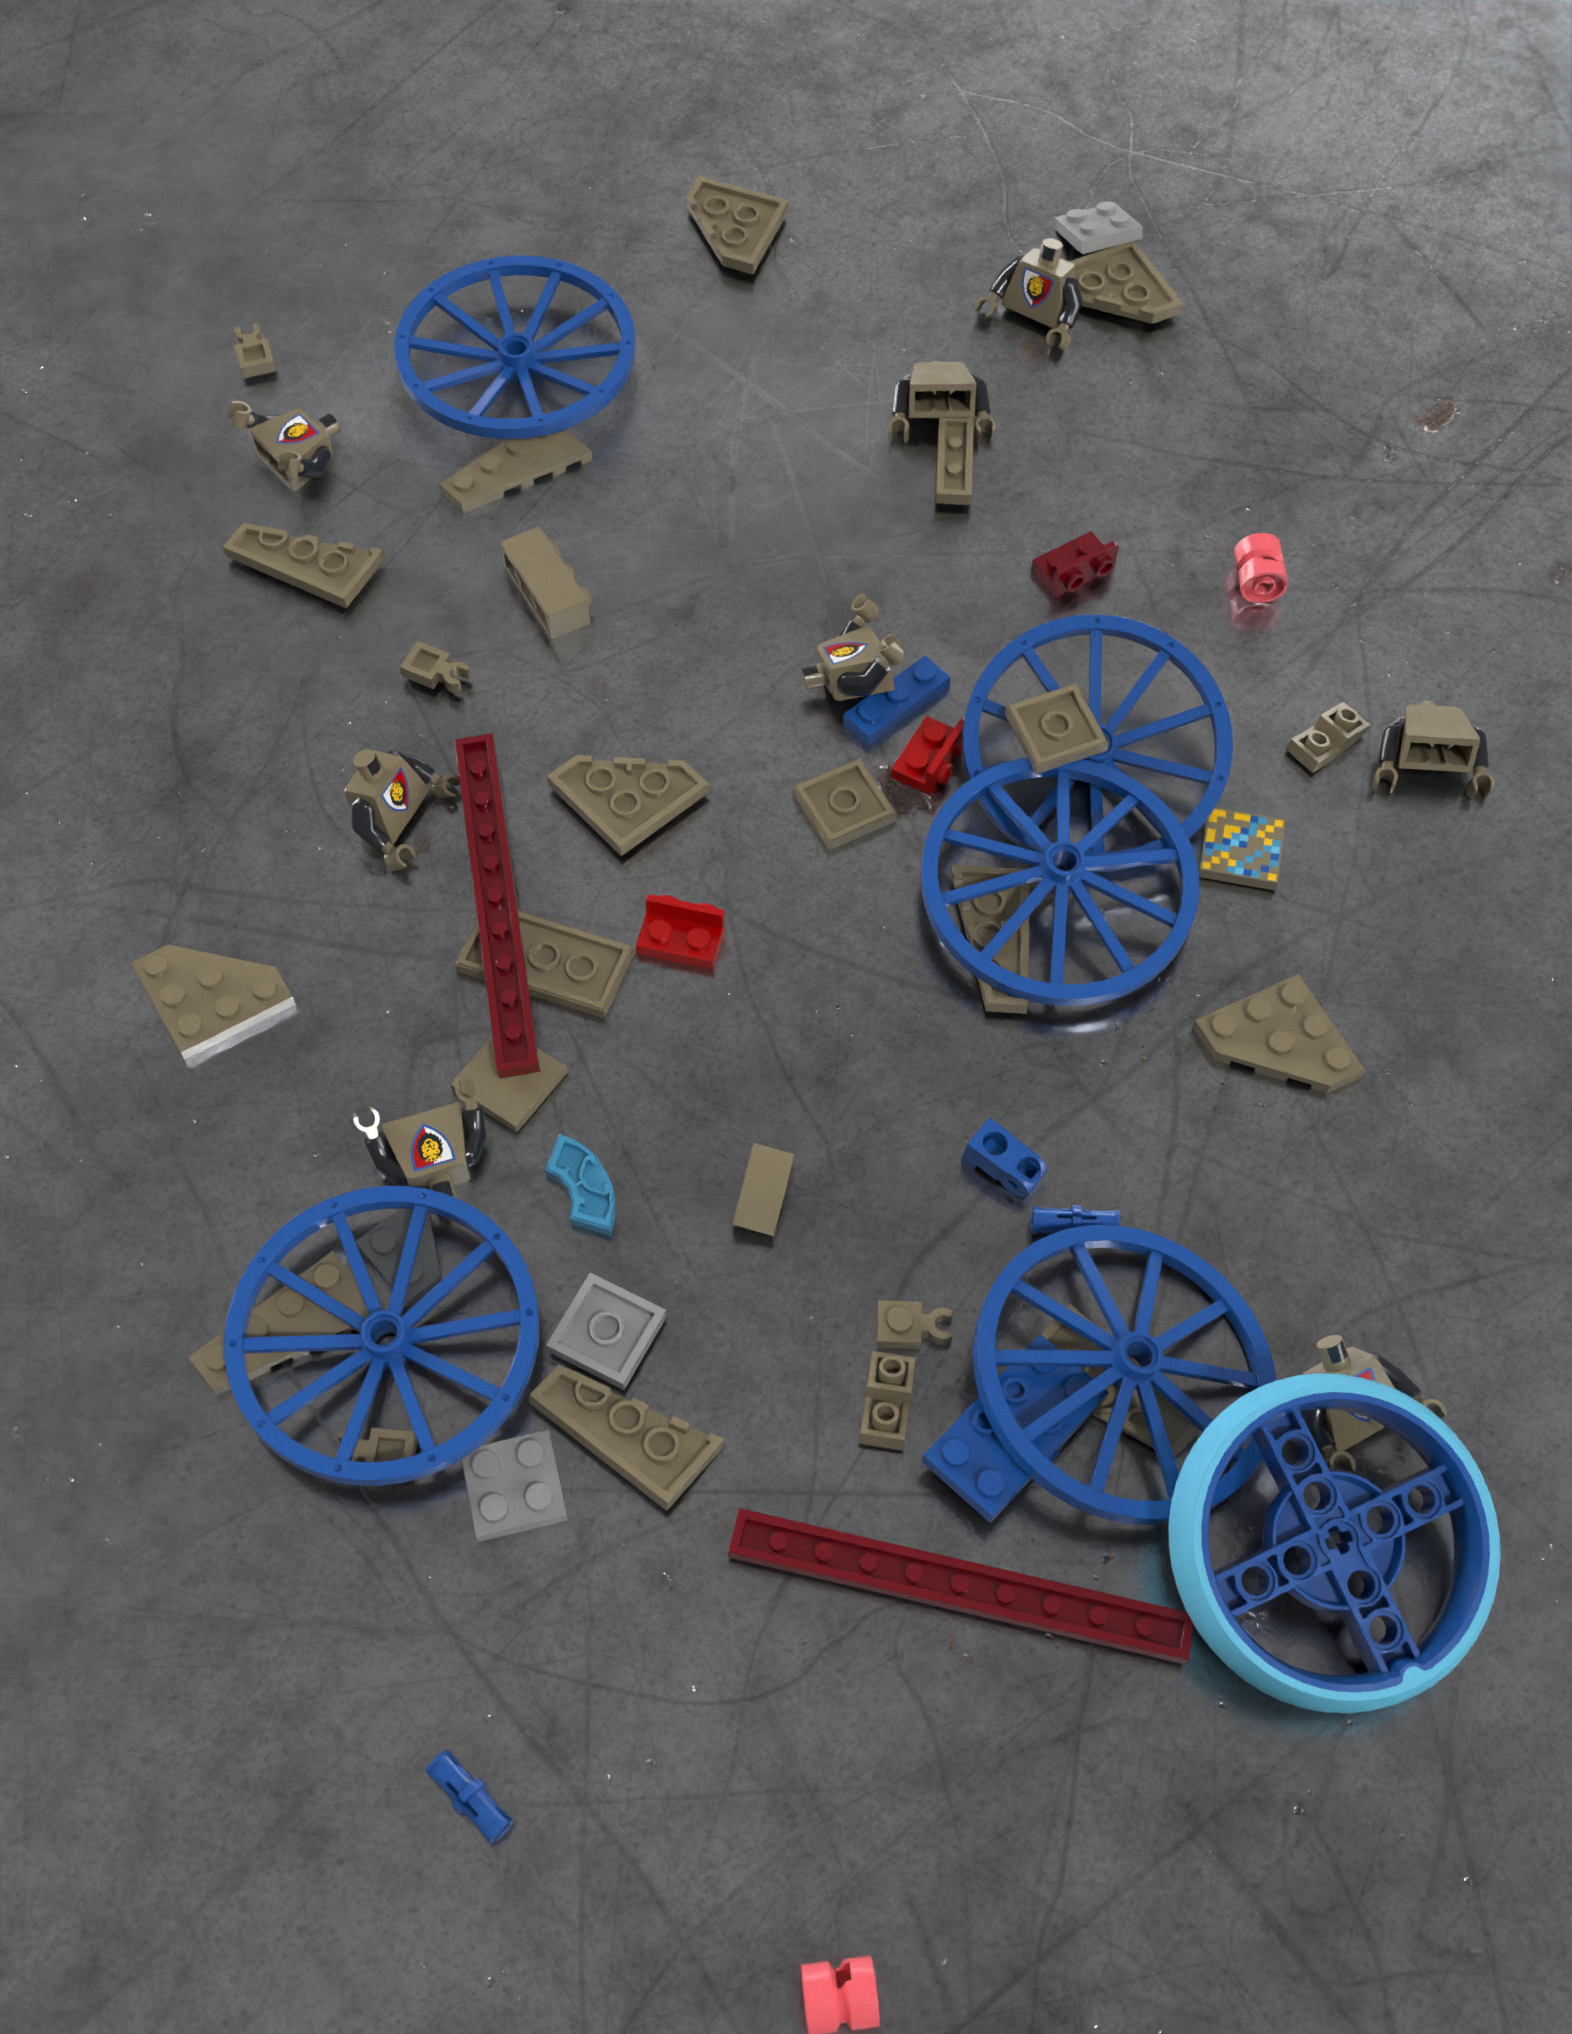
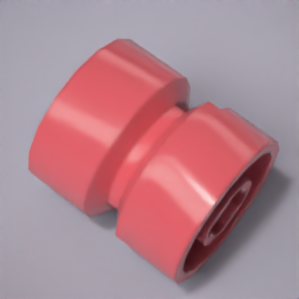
[1234,533,1288,603]
[800,1955,880,2034]

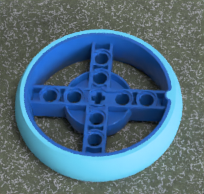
[1169,1373,1501,1713]

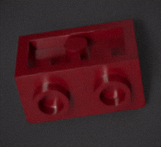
[1031,531,1119,597]

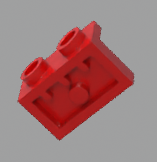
[891,715,964,796]
[636,894,725,970]

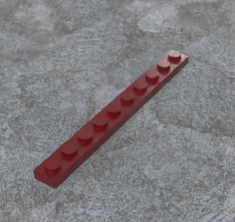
[455,733,541,1079]
[728,1508,1194,1665]

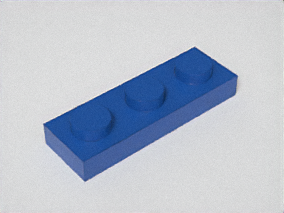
[843,655,951,746]

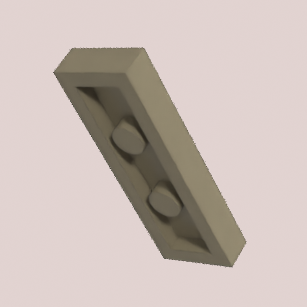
[935,417,974,505]

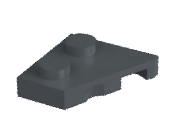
[355,1209,442,1309]

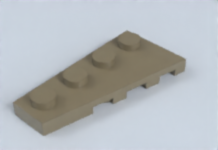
[439,413,593,513]
[223,522,386,608]
[950,865,1030,1014]
[188,1251,370,1395]
[1041,1304,1200,1459]
[529,1365,725,1511]

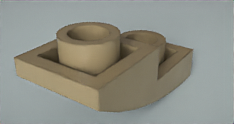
[1286,702,1371,773]
[732,1143,794,1236]
[859,1351,916,1451]

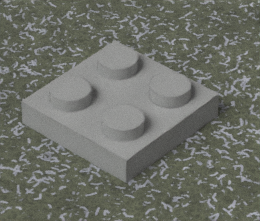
[1055,201,1143,254]
[546,1272,667,1390]
[462,1430,568,1542]

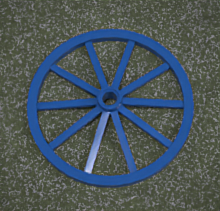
[394,255,636,439]
[962,614,1233,872]
[920,758,1199,1006]
[224,1186,540,1486]
[973,1225,1277,1525]

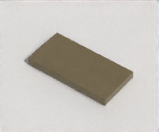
[455,911,634,1019]

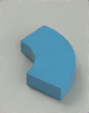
[545,1134,616,1236]

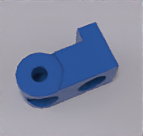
[961,1117,1047,1198]

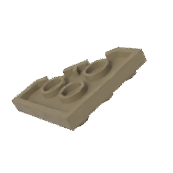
[687,176,789,274]
[1069,241,1183,324]
[547,755,709,856]
[131,944,296,1060]
[1193,974,1365,1093]

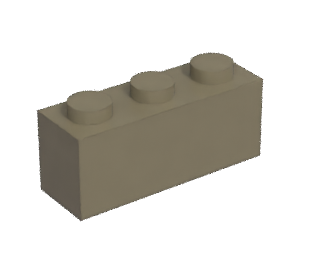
[500,526,593,640]

